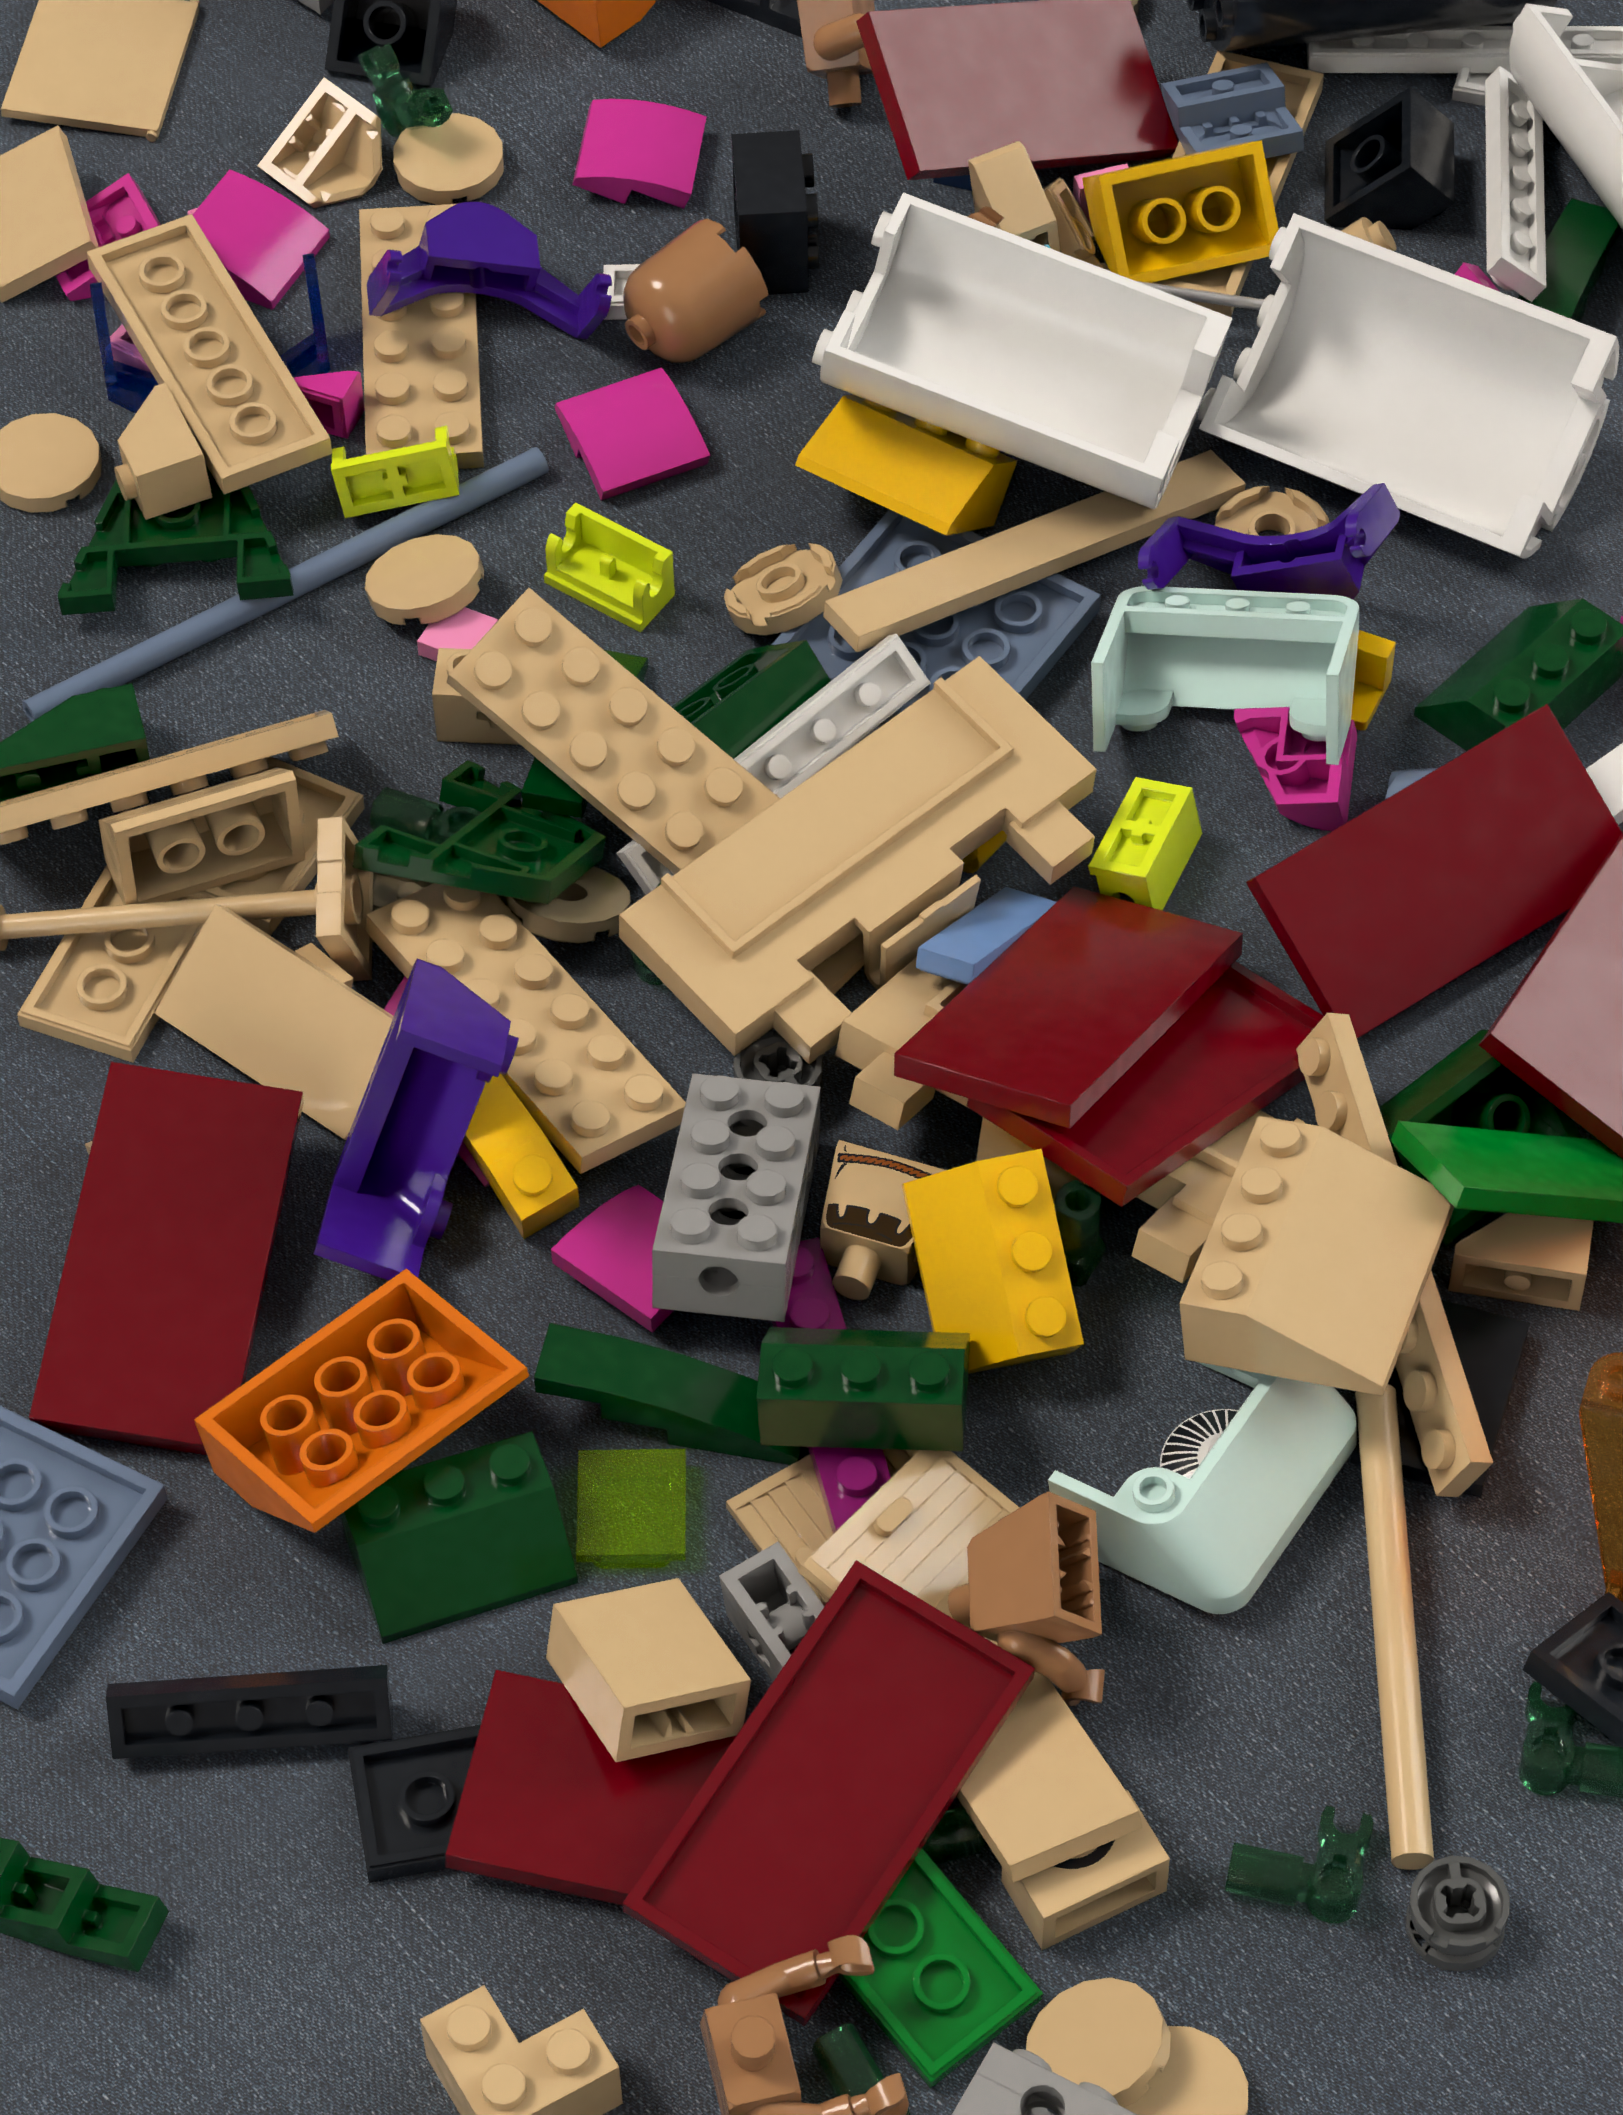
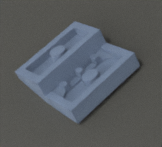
[1161,62,1304,159]

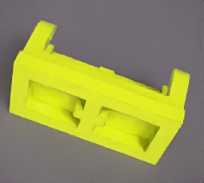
[331,425,460,518]
[544,502,675,633]
[1088,777,1202,911]

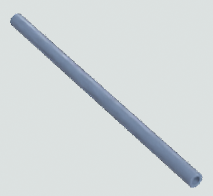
[22,447,549,723]

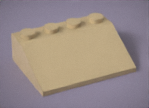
[1179,1116,1454,1396]

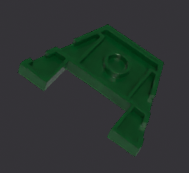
[58,463,294,615]
[353,760,606,904]

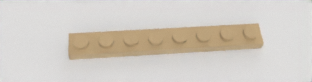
[1296,1013,1493,1497]

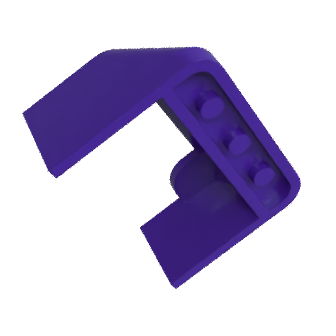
[314,958,519,1280]

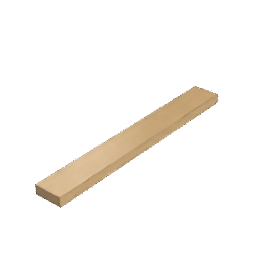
[823,450,1246,653]

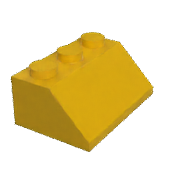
[1082,140,1279,283]
[795,394,1017,536]
[902,1149,1084,1374]

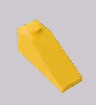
[463,1073,579,1239]

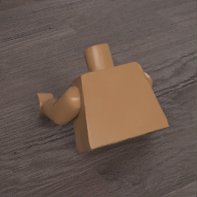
[797,0,875,108]
[948,1491,1105,1706]
[700,1935,909,2115]

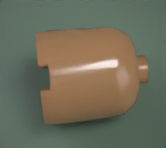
[622,219,768,363]

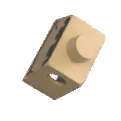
[820,1140,946,1300]

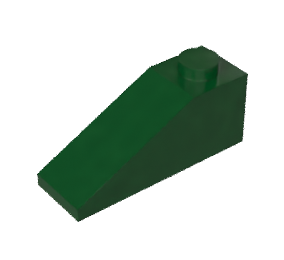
[0,683,150,802]

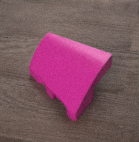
[1234,707,1358,831]

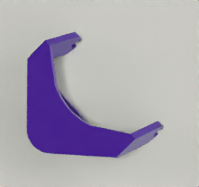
[367,202,612,339]
[1138,483,1400,600]

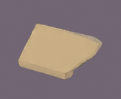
[257,77,382,208]

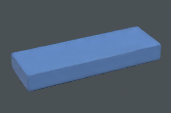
[916,887,1056,985]

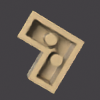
[420,1985,623,2115]

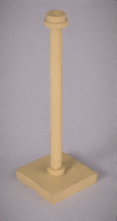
[0,816,373,981]

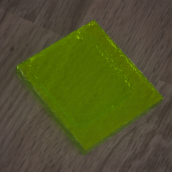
[576,1449,686,1569]

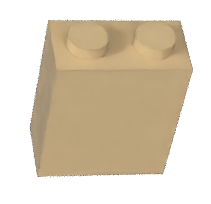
[546,1578,751,1762]

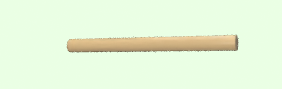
[1355,1384,1434,1870]

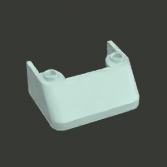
[1091,586,1359,765]
[1048,1295,1358,1614]

